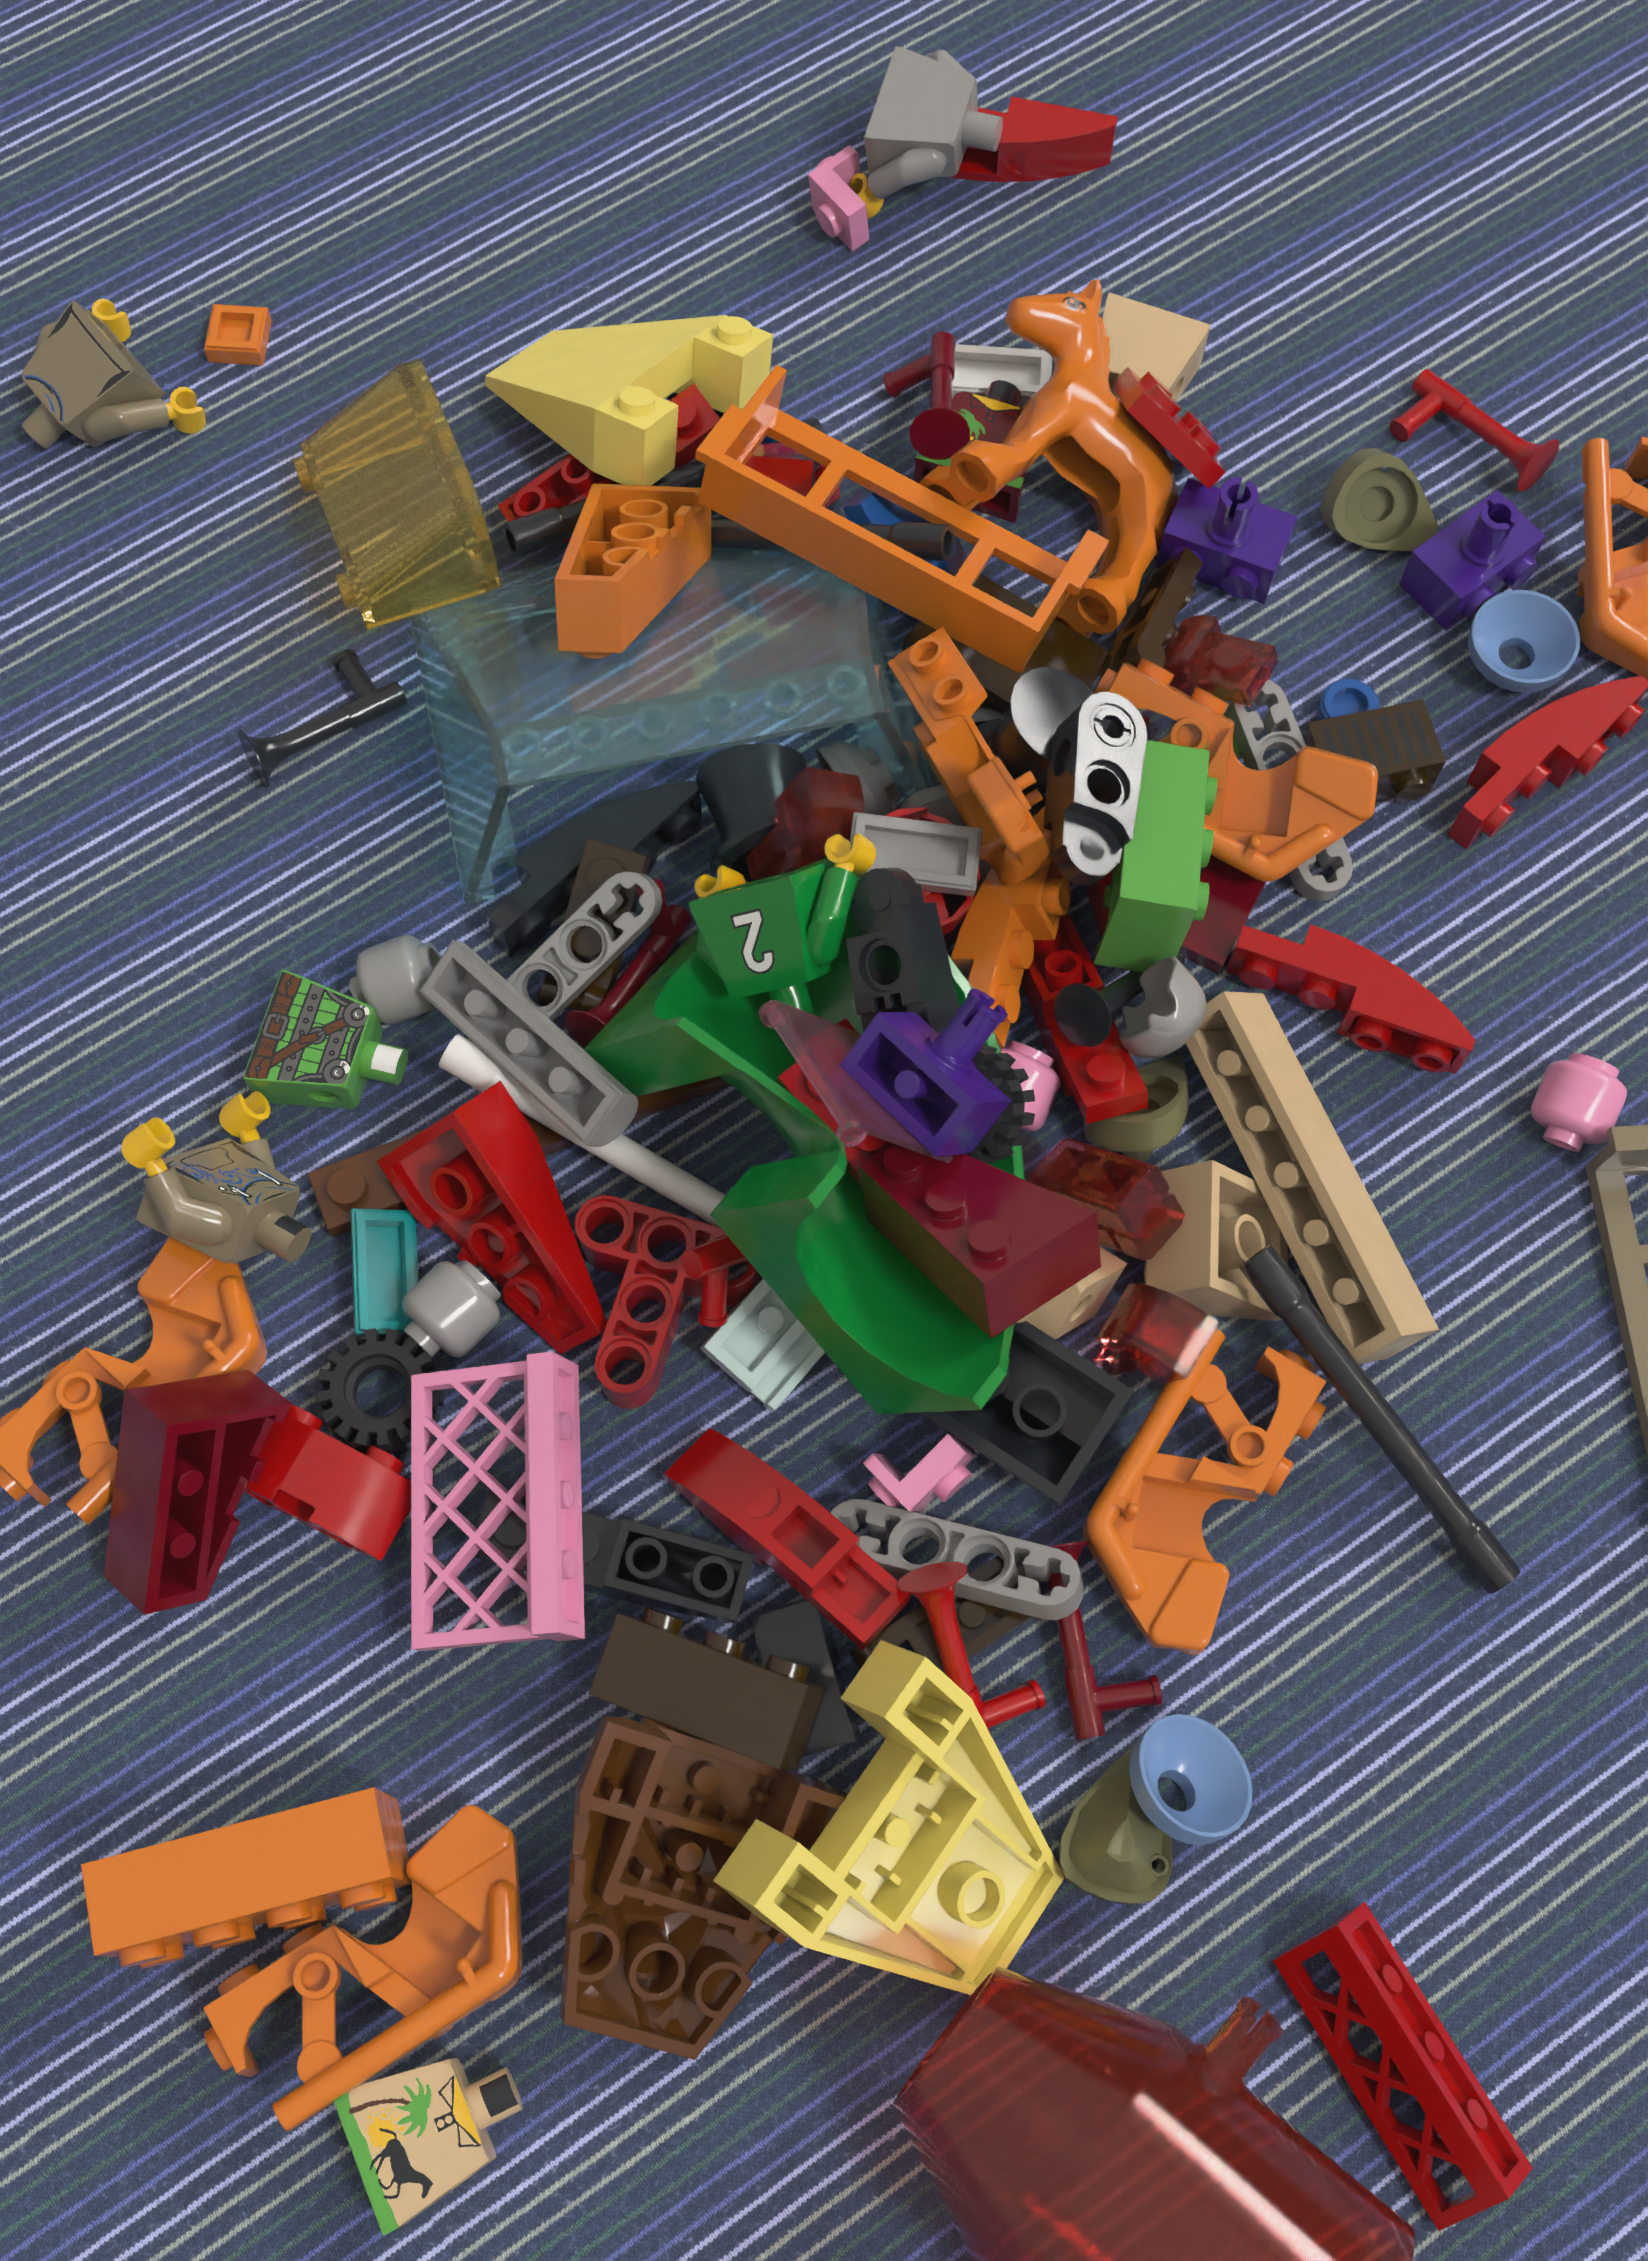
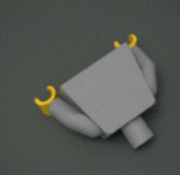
[850,46,1003,219]

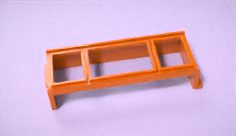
[695,365,1109,674]

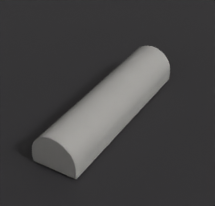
[419,940,638,1147]

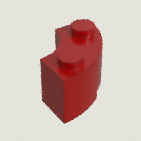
[244,1404,411,1561]

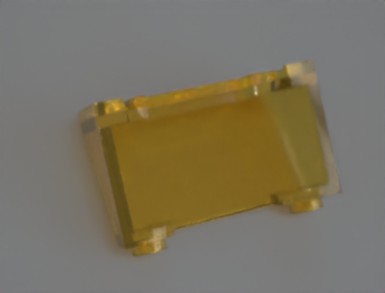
[292,358,502,630]

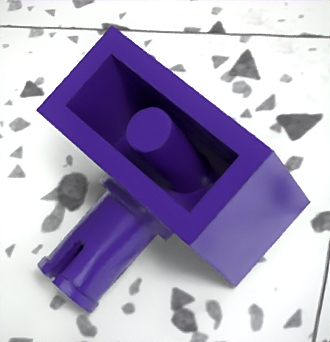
[1156,477,1298,604]
[1399,490,1546,631]
[839,988,1011,1157]

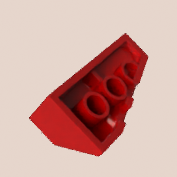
[376,1081,607,1354]

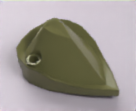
[1320,448,1439,551]
[1083,1054,1188,1161]
[1058,1746,1173,1905]

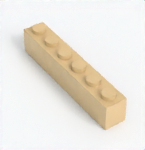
[1186,991,1439,1364]

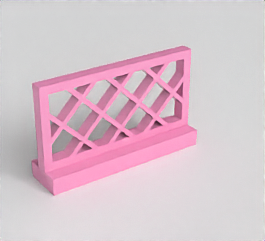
[411,1351,585,1651]

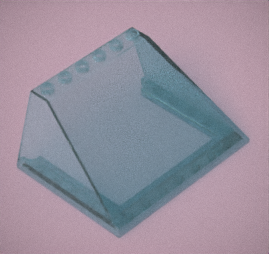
[405,509,933,904]

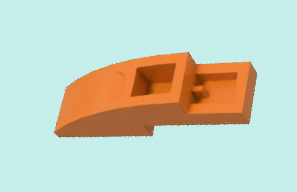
[951,806,1071,1048]

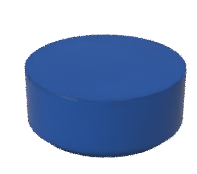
[1316,679,1380,721]

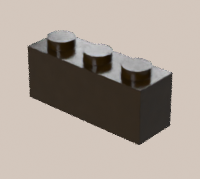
[589,1606,826,1769]

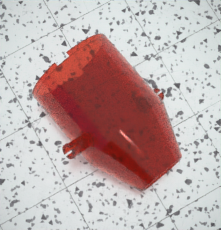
[893,1966,1415,2261]

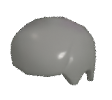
[1120,956,1207,1058]

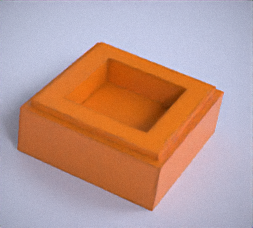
[204,304,272,366]

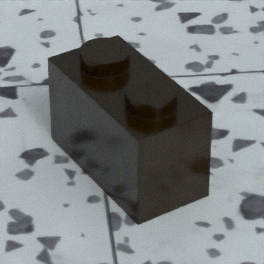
[1303,700,1446,802]

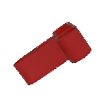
[575,1195,760,1409]

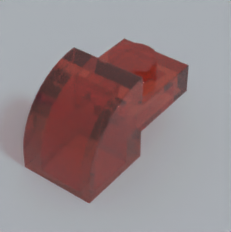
[1162,615,1279,707]
[746,767,865,880]
[1093,1283,1219,1384]

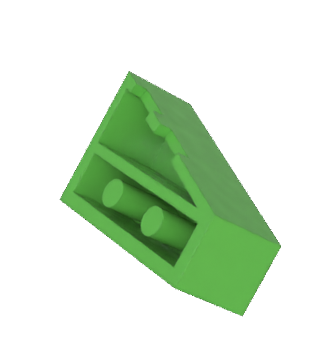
[1094,740,1217,972]

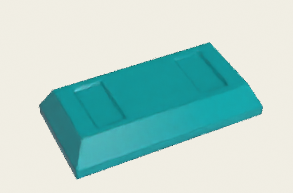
[350,1208,418,1336]

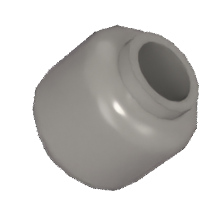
[350,934,441,1025]
[402,1259,501,1358]

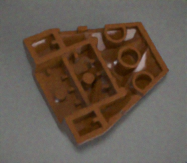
[560,1716,848,2060]

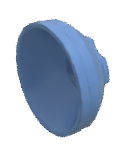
[1468,590,1580,693]
[1129,1714,1253,1845]

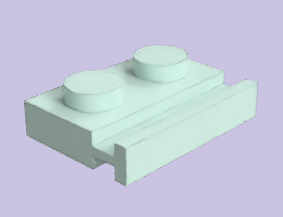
[699,1277,825,1412]

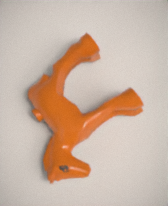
[919,279,1180,639]

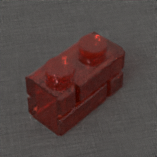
[1028,1138,1185,1261]

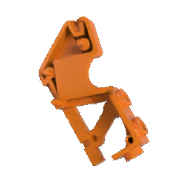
[1577,437,1648,680]
[887,626,1054,885]
[1094,658,1378,882]
[0,1237,267,1525]
[1083,1323,1327,1655]
[203,1805,523,2131]

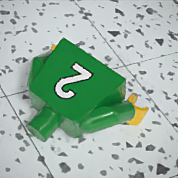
[688,833,876,1027]

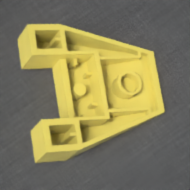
[485,315,773,486]
[713,1640,1065,2000]

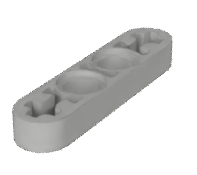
[1227,678,1353,902]
[468,871,662,1043]
[831,1499,1084,1620]

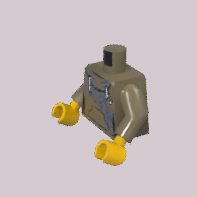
[21,299,206,449]
[121,1091,311,1264]

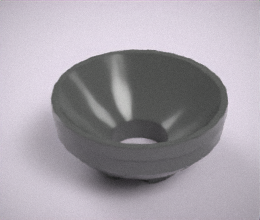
[815,740,901,823]

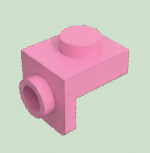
[808,145,869,252]
[863,1434,977,1512]

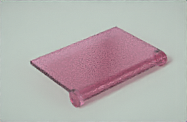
[758,1000,953,1164]

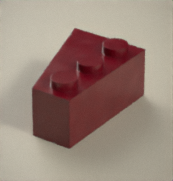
[858,1133,1101,1338]
[103,1370,291,1615]

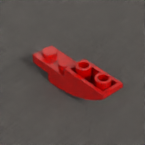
[951,96,1118,182]
[498,383,720,545]
[1448,676,1648,849]
[1021,913,1148,1124]
[1226,924,1475,1074]
[663,1428,911,1650]

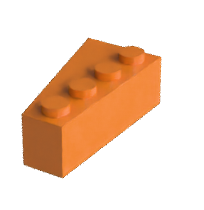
[554,484,712,659]

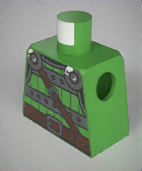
[243,970,408,1109]

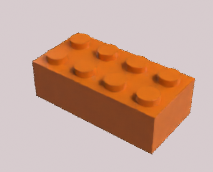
[81,1787,412,1969]

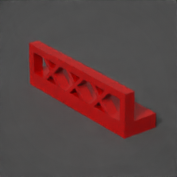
[1273,1902,1533,2231]

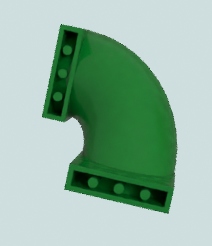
[584,858,1024,1414]

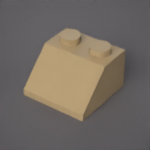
[1144,1160,1288,1321]

